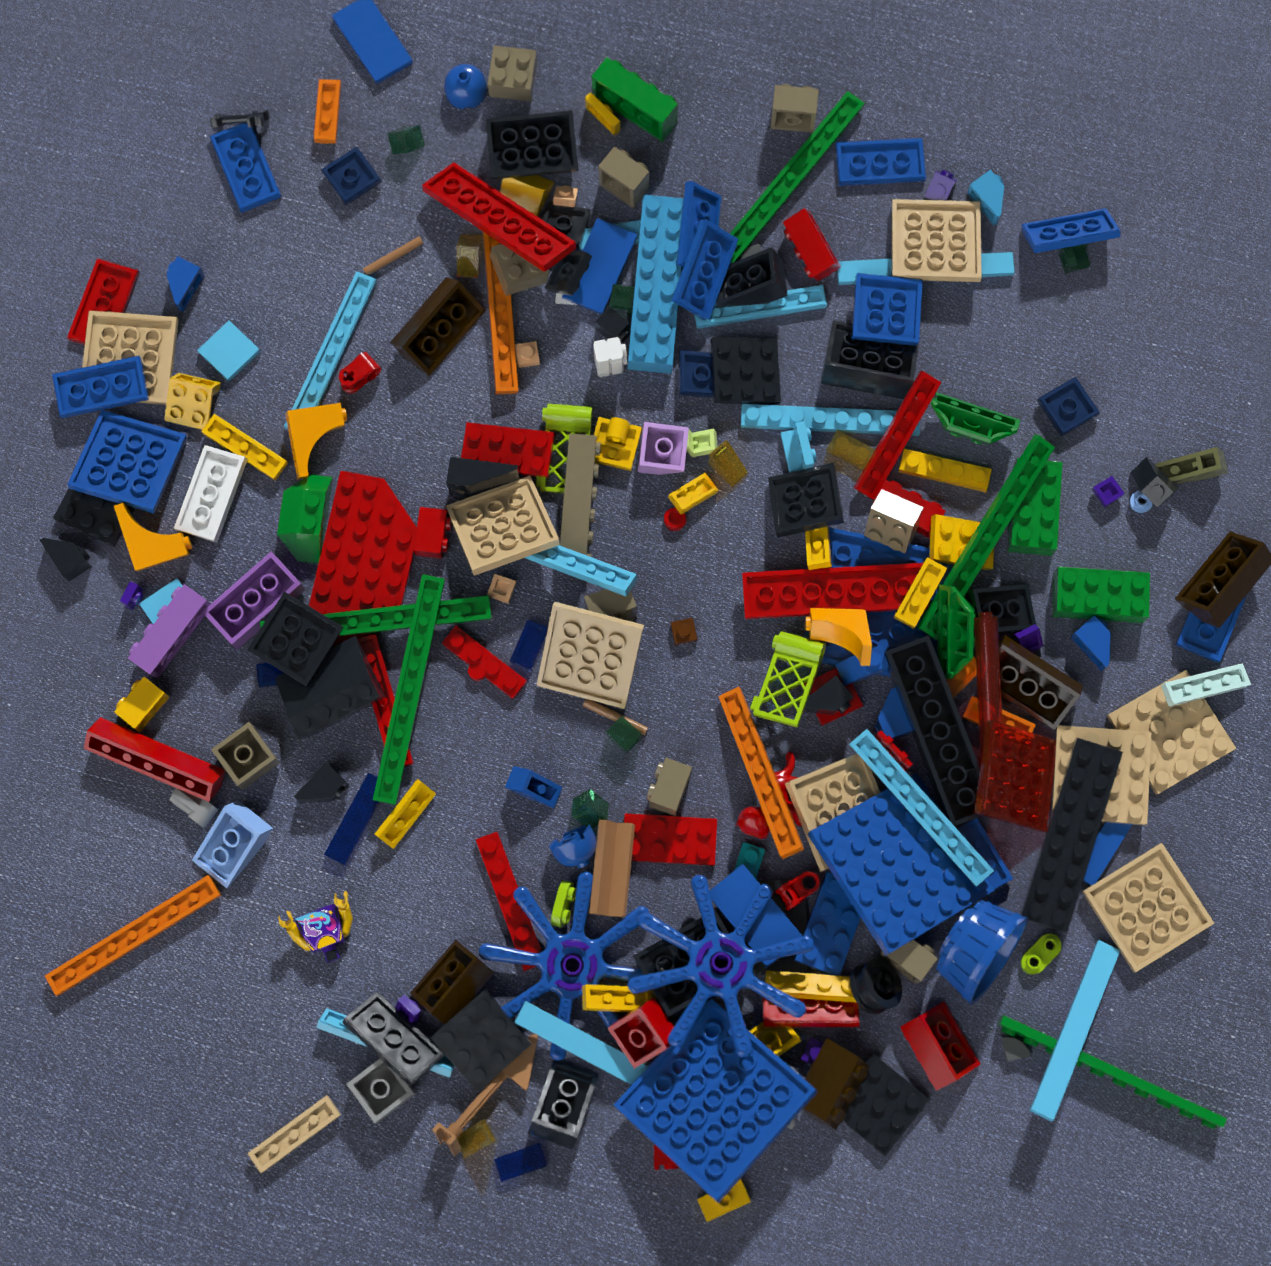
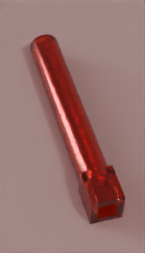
[974,612,1008,786]

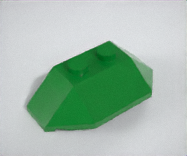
[930,392,1020,445]
[277,475,333,564]
[937,585,976,679]

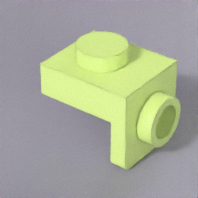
[686,429,718,457]

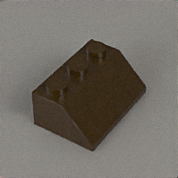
[409,939,495,1025]
[802,1039,870,1130]

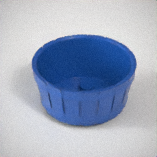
[937,900,1028,1005]

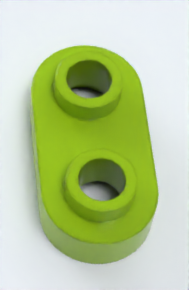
[551,880,576,928]
[1020,934,1061,975]

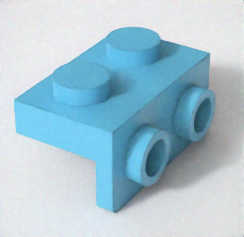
[781,421,817,473]

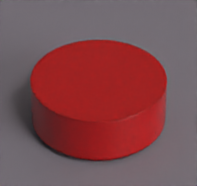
[664,507,686,531]

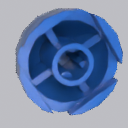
[444,64,487,109]
[549,825,597,868]

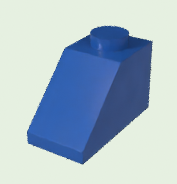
[166,256,205,312]
[1070,616,1110,671]
[836,645,889,686]
[874,688,912,740]
[505,766,562,808]

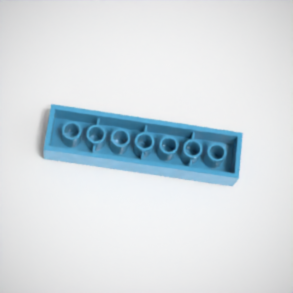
[628,195,684,374]

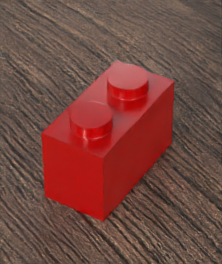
[413,507,452,559]

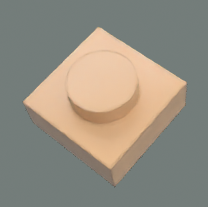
[553,186,578,208]
[515,341,540,368]
[487,574,516,604]

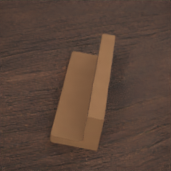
[589,820,635,917]

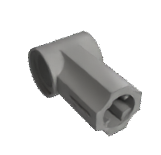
[169,788,219,828]

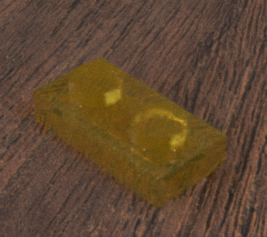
[826,430,875,470]

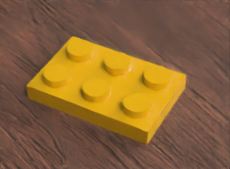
[929,514,994,570]

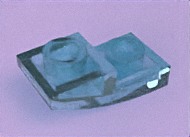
[768,663,812,690]

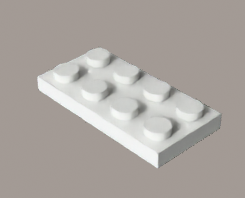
[174,445,248,543]

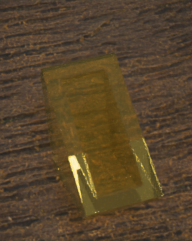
[456,234,482,278]
[708,440,748,487]
[457,1119,498,1158]

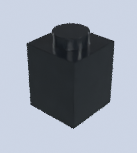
[595,306,630,342]

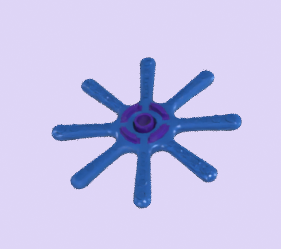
[479,872,650,1061]
[628,875,814,1057]

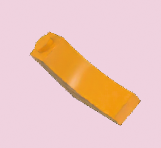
[285,403,347,480]
[114,503,192,571]
[805,608,872,666]

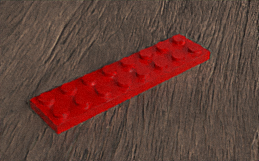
[422,162,576,272]
[742,563,929,619]

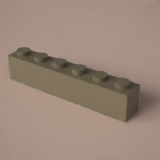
[560,434,601,557]

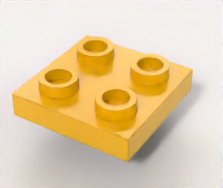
[594,417,642,471]

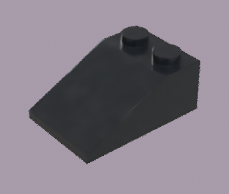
[716,247,788,308]
[446,457,521,500]
[964,584,1036,639]
[528,1059,598,1150]

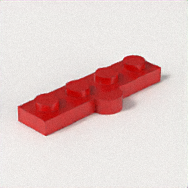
[442,626,527,699]

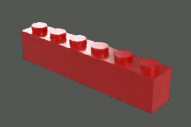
[84,717,225,802]

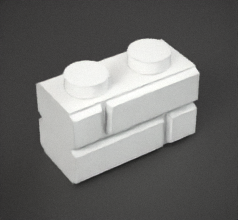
[593,337,628,377]

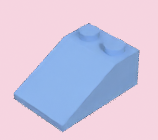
[192,800,273,888]

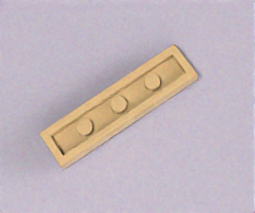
[247,1095,341,1173]

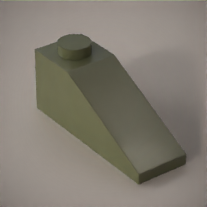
[1155,447,1228,484]

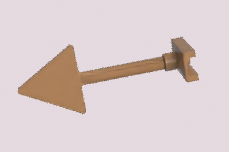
[432,1034,538,1157]

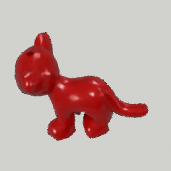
[735,752,802,839]

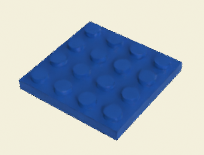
[67,410,187,514]

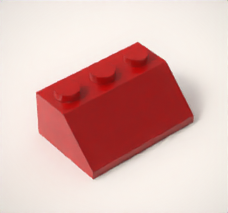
[900,1001,980,1091]

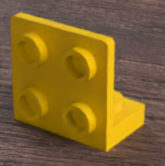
[165,373,221,430]

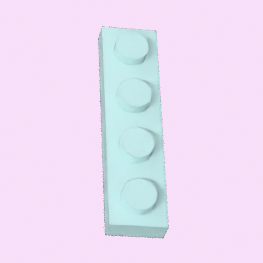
[1161,663,1251,707]

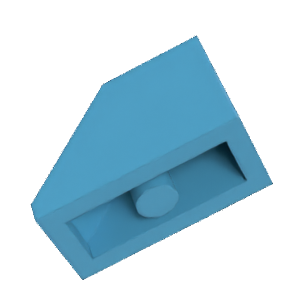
[967,170,1004,226]

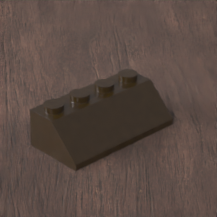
[390,277,485,376]
[1175,531,1271,628]
[977,635,1083,730]

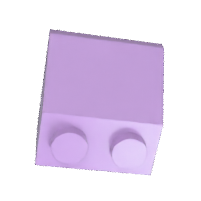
[637,422,689,475]

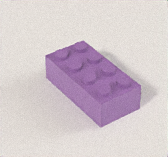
[202,551,305,650]
[128,584,210,679]

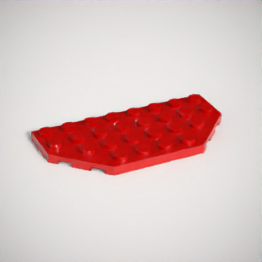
[309,470,417,647]

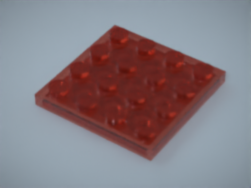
[975,720,1056,832]

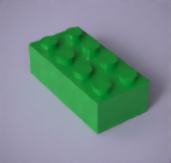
[591,57,678,142]
[1007,458,1063,556]
[1052,567,1150,623]

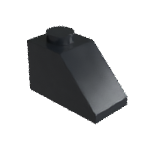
[1130,457,1179,507]
[40,538,92,581]
[798,676,853,715]
[294,763,349,803]

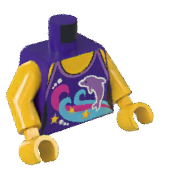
[278,891,353,963]

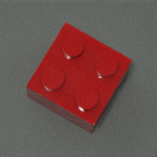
[608,997,674,1068]

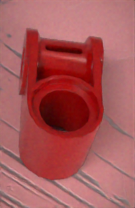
[339,352,382,394]
[774,871,820,911]

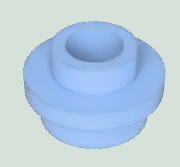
[1130,491,1153,513]

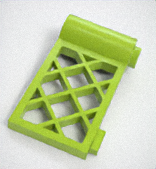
[536,404,592,494]
[750,631,826,728]

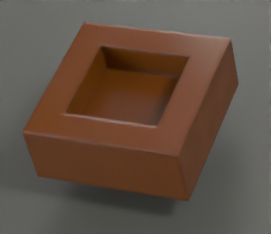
[670,618,698,646]

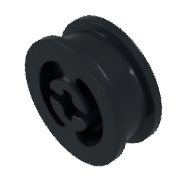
[850,957,903,1015]

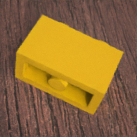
[114,677,170,732]

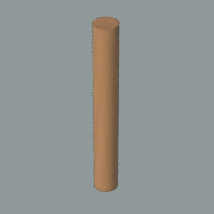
[362,237,423,276]
[583,699,648,736]

